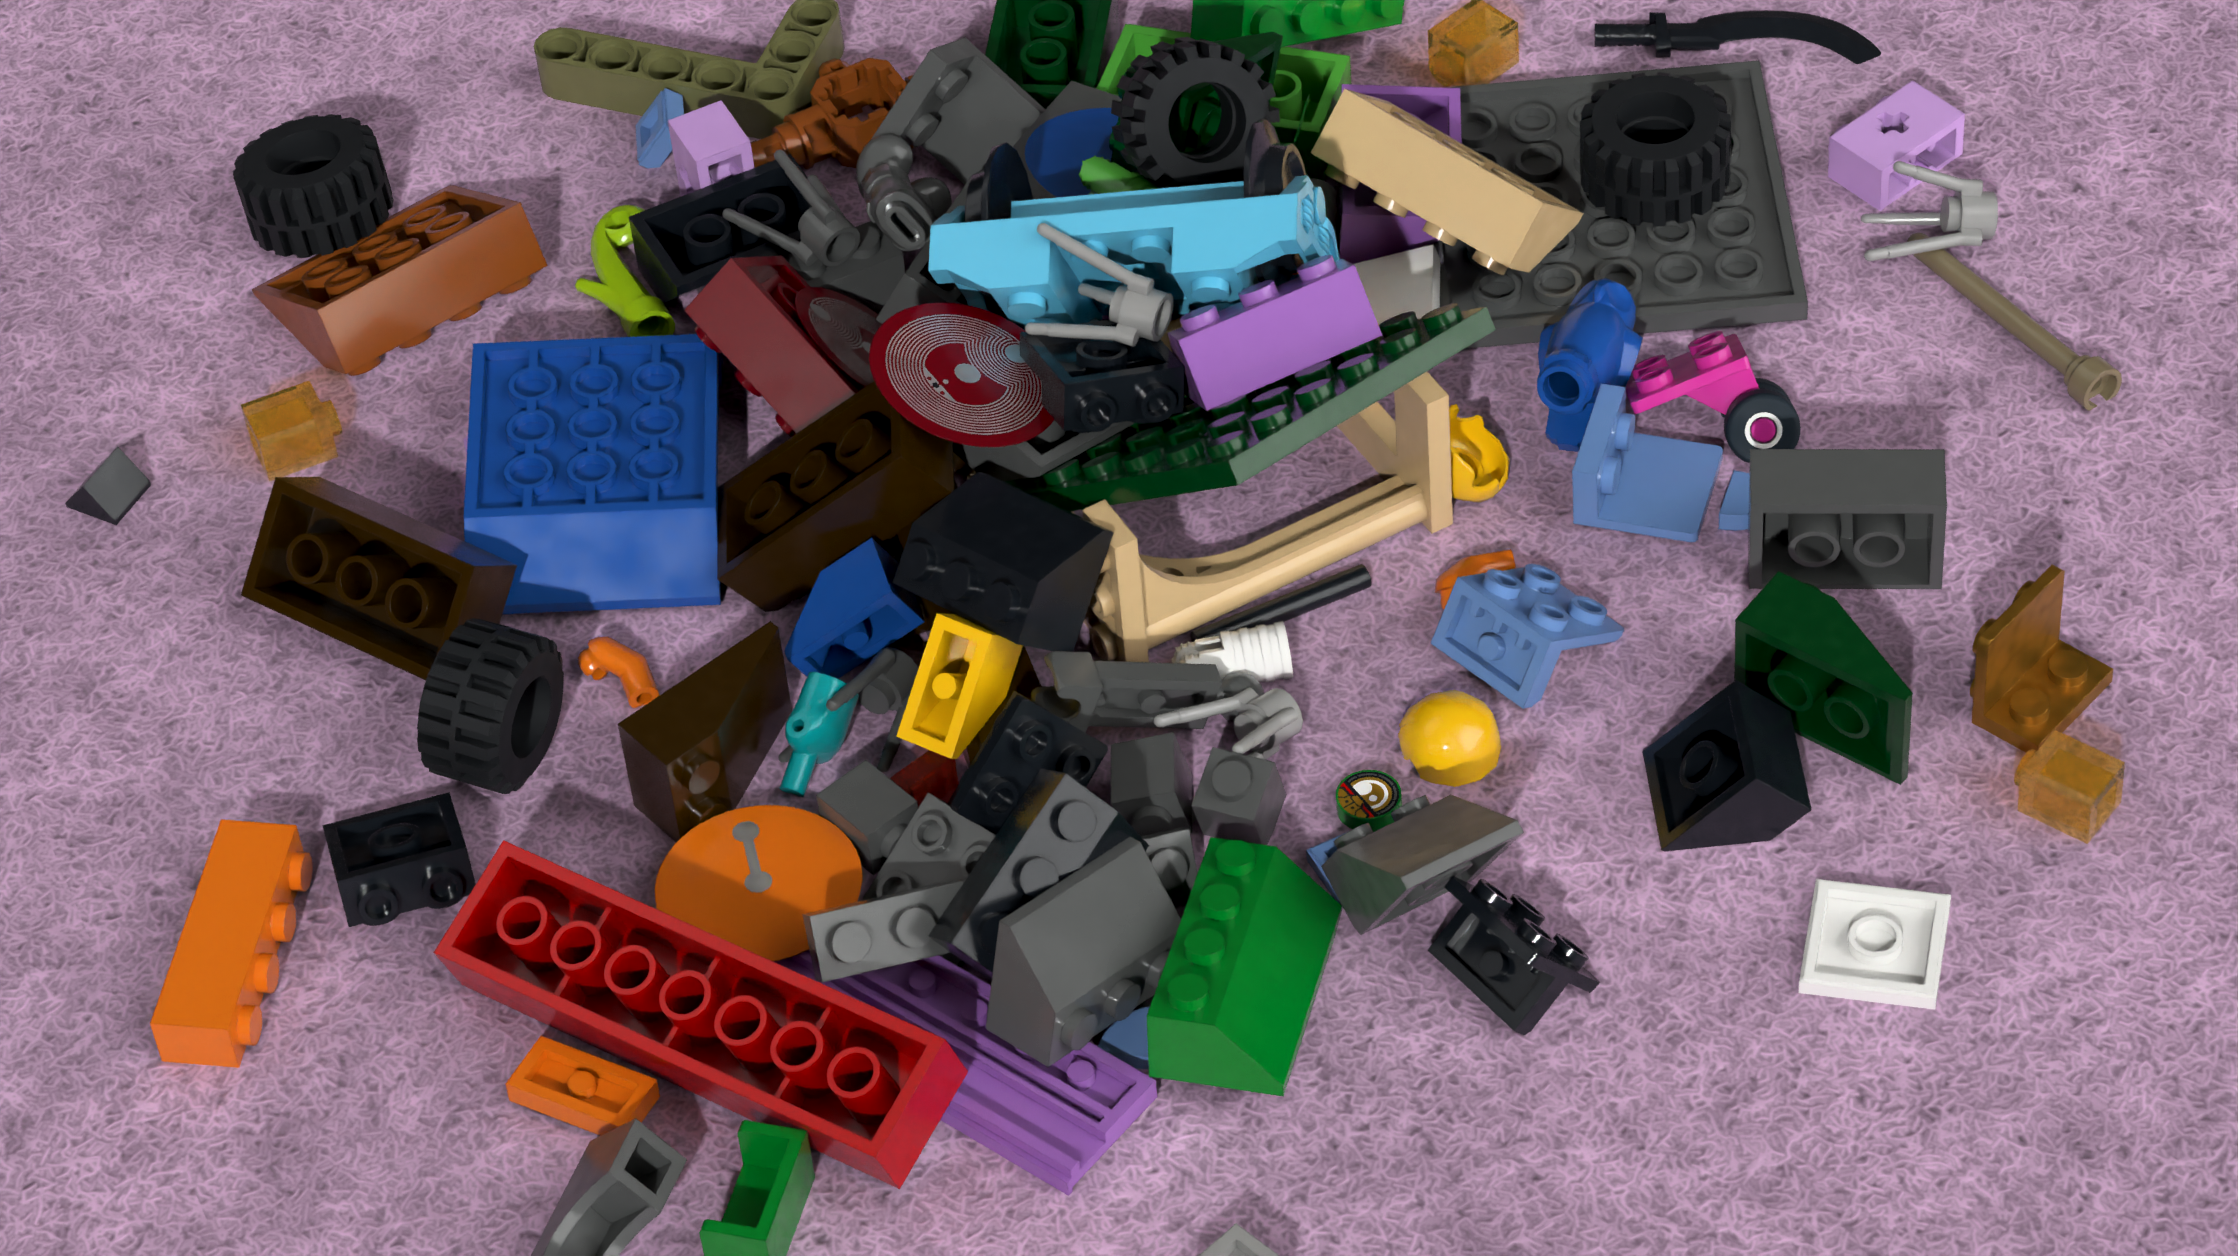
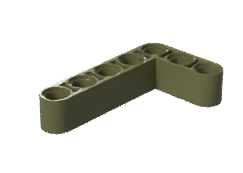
[533,0,845,139]

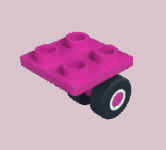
[1626,331,1801,463]

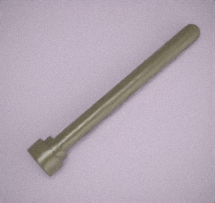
[1907,233,2122,411]

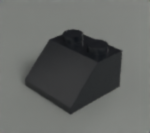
[1642,680,1812,852]

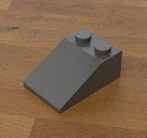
[1321,795,1524,935]

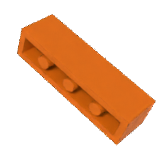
[150,819,313,1068]

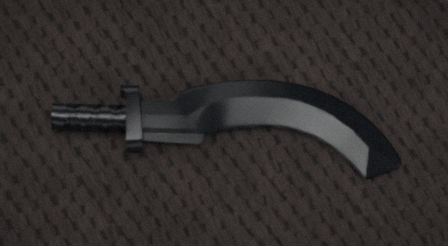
[1594,10,1881,64]

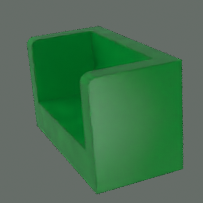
[699,1120,815,1256]

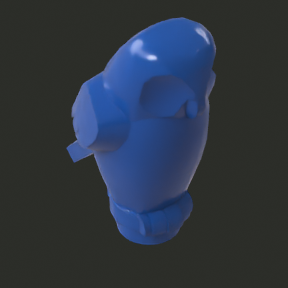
[1537,278,1643,452]

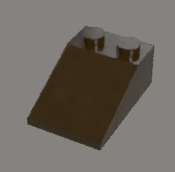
[618,621,792,842]

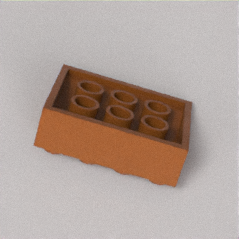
[252,184,548,376]

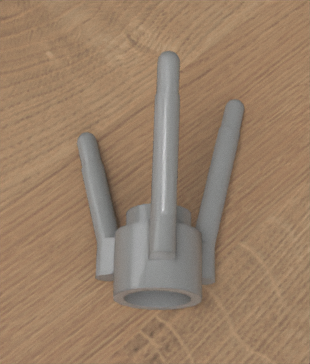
[1861,161,1998,261]
[1025,223,1173,347]
[1154,687,1303,823]

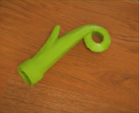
[575,205,675,337]

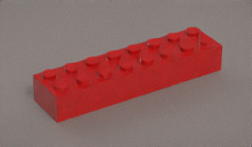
[434,840,968,1189]

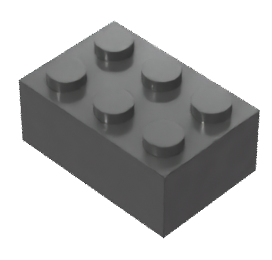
[1748,449,1947,589]

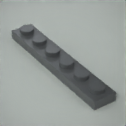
[803,827,1198,983]

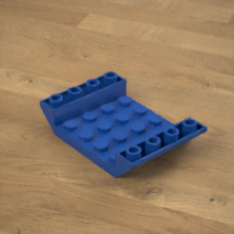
[464,334,723,614]

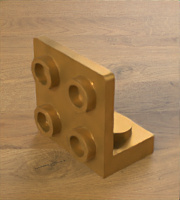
[1970,564,2113,759]

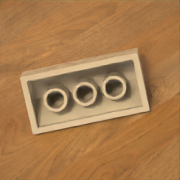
[1311,88,1584,275]

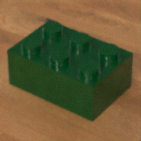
[985,0,1121,109]

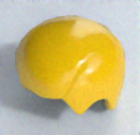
[1449,404,1510,502]
[1398,690,1501,787]

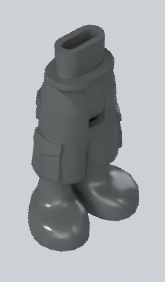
[856,134,952,251]

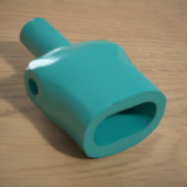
[779,672,859,797]

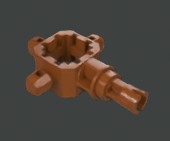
[750,58,914,170]

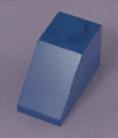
[784,538,925,679]

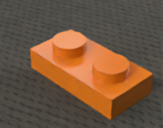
[505,1036,660,1136]

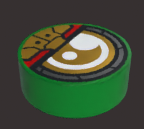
[1336,770,1402,832]

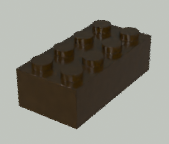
[717,381,954,612]
[241,477,517,680]

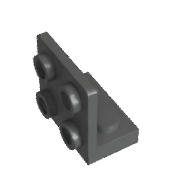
[872,37,1046,185]
[861,793,996,967]

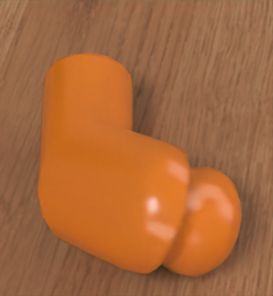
[1435,549,1516,610]
[578,636,660,708]

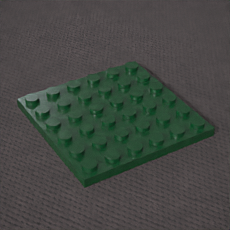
[1005,303,1496,512]

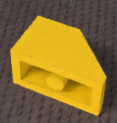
[896,613,1023,759]

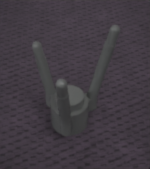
[722,150,860,267]
[778,647,918,772]

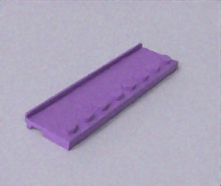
[773,950,1158,1196]

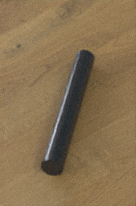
[1190,564,1372,642]

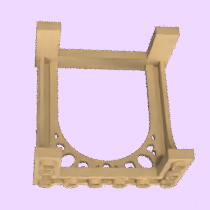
[953,315,1453,662]

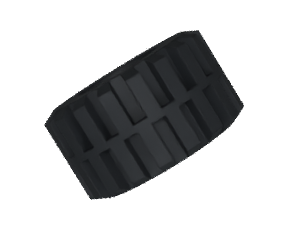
[1111,37,1280,188]
[1580,72,1731,227]
[233,114,394,258]
[417,618,564,794]

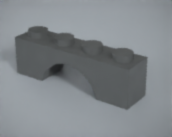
[531,1118,687,1256]

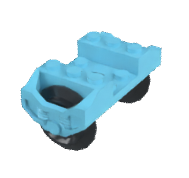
[928,119,1340,330]

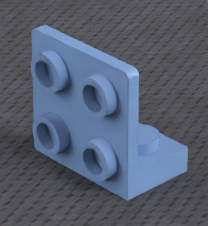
[1572,383,1723,542]
[1431,564,1624,709]

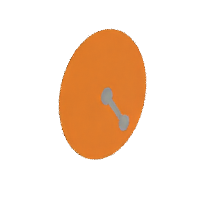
[655,805,862,961]

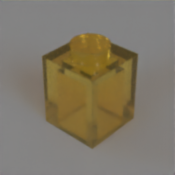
[1428,0,1519,87]
[241,381,342,482]
[2014,730,2125,844]

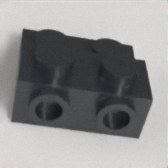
[1020,319,1185,433]
[322,792,476,927]

